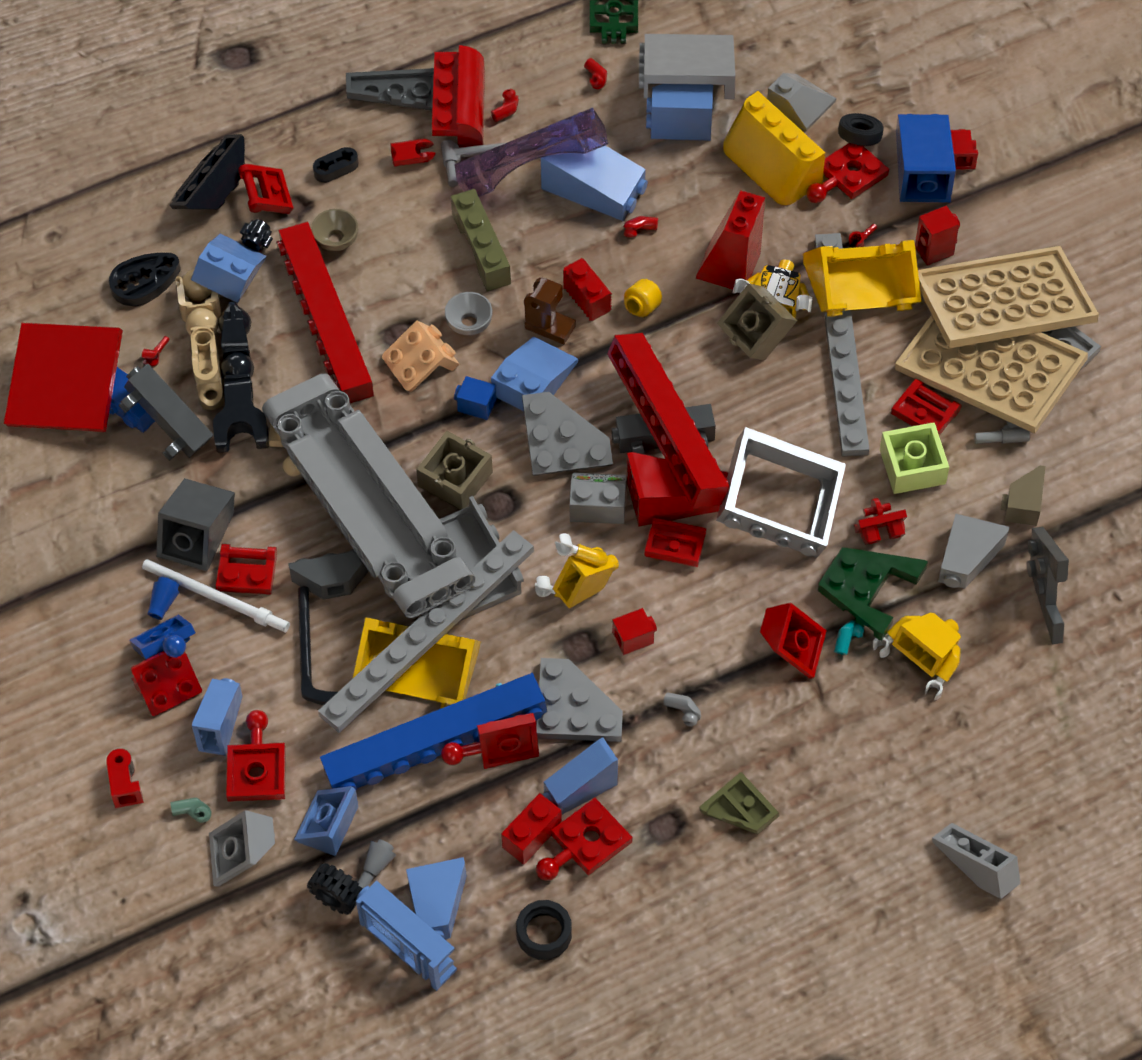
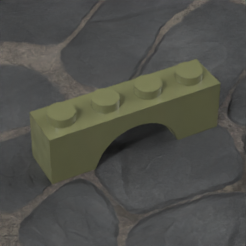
[451,189,511,292]

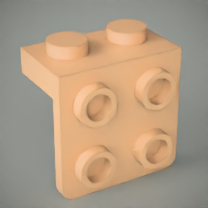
[382,320,460,392]

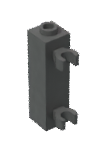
[118,364,213,461]
[611,404,716,455]

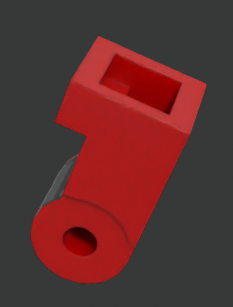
[106,749,144,808]

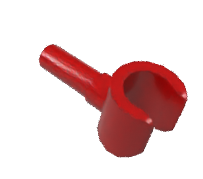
[849,224,877,247]
[142,336,170,366]

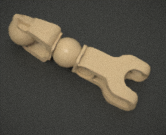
[175,269,224,410]

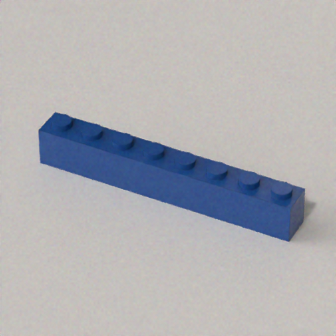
[320,673,547,789]

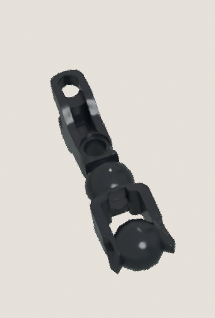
[213,302,269,453]

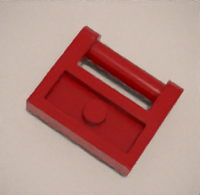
[238,164,294,214]
[891,379,962,435]
[216,544,277,595]

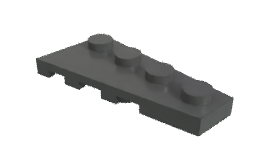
[346,68,434,110]

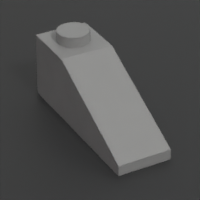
[932,823,1021,899]

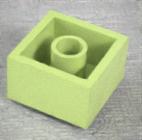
[880,422,949,494]

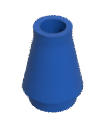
[147,577,179,620]

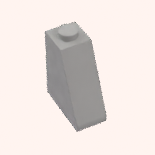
[938,514,1009,589]

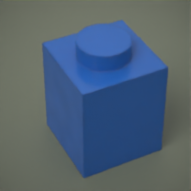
[454,376,497,420]

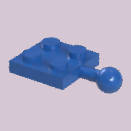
[129,614,196,659]

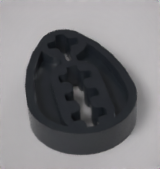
[109,253,181,307]

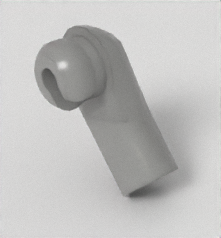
[664,692,701,727]

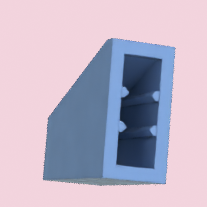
[192,678,243,756]
[542,737,618,815]
[406,857,467,939]

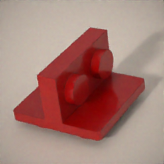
[130,651,202,716]

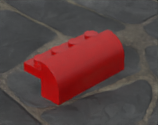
[432,45,485,148]

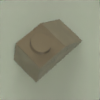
[1001,465,1046,526]

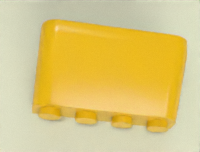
[723,91,826,205]

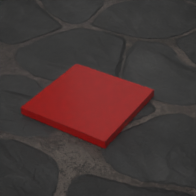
[4,323,123,432]

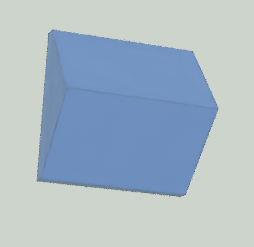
[294,786,359,856]

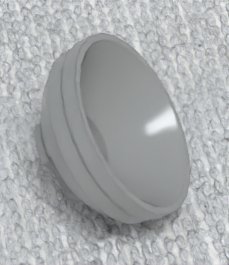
[445,292,492,335]

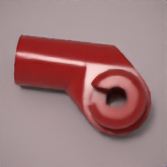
[584,58,608,89]
[623,216,658,238]

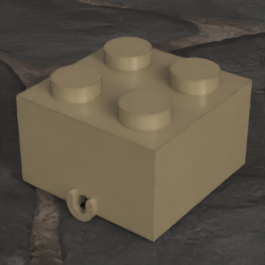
[717,283,797,360]
[416,431,493,510]

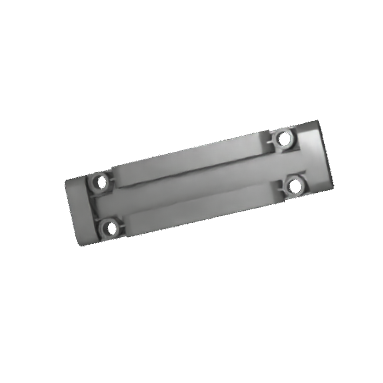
[262,374,476,618]

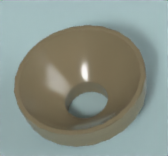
[311,209,358,251]

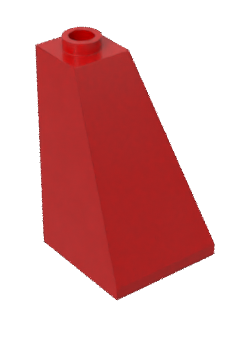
[626,452,738,527]

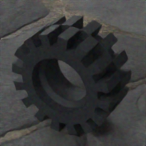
[307,863,363,915]

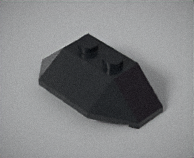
[170,134,245,210]

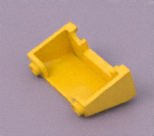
[802,240,922,317]
[353,617,481,708]

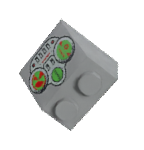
[570,473,627,524]

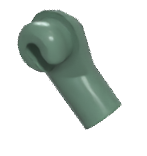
[170,798,211,823]

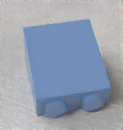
[646,84,713,141]

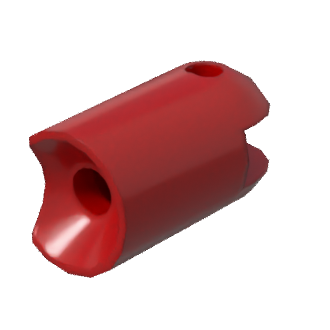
[390,138,436,167]

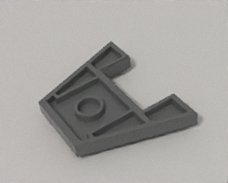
[1026,526,1069,645]

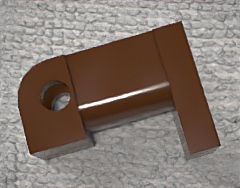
[524,278,576,345]

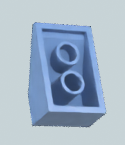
[191,234,267,303]
[491,336,578,411]

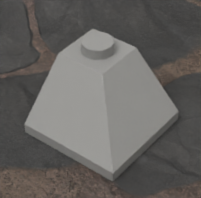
[767,73,836,131]
[209,810,275,887]

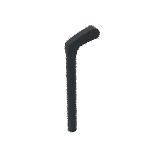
[298,586,338,705]

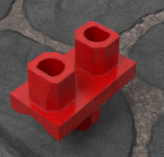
[854,498,907,545]

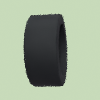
[516,900,572,960]

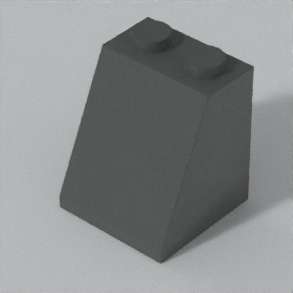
[156,478,235,571]

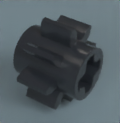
[240,219,273,251]

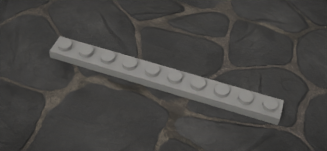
[814,233,869,457]
[318,530,534,733]

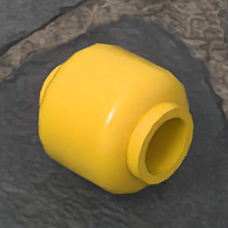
[624,279,662,317]

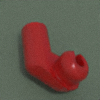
[491,89,519,122]

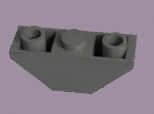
[288,549,368,600]

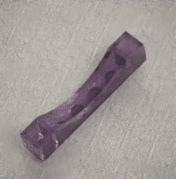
[454,108,609,197]

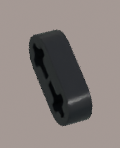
[313,147,359,183]

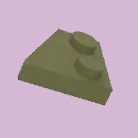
[699,772,780,834]

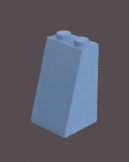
[541,122,648,221]

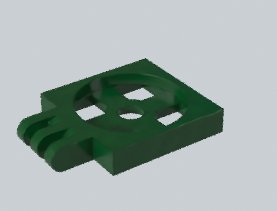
[590,0,638,44]

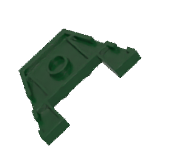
[818,547,928,641]

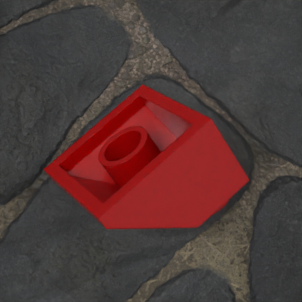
[760,602,827,679]

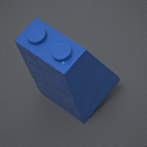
[896,114,956,202]

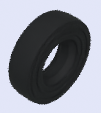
[838,113,884,146]

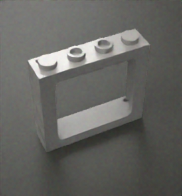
[716,427,846,558]

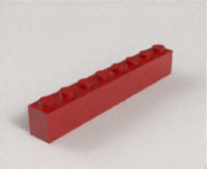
[276,221,374,404]
[607,333,730,508]

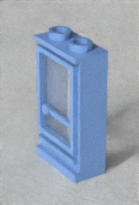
[356,880,457,991]

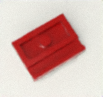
[644,518,707,567]

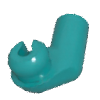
[834,620,865,655]

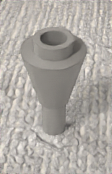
[358,839,396,888]

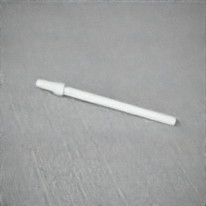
[142,559,290,633]

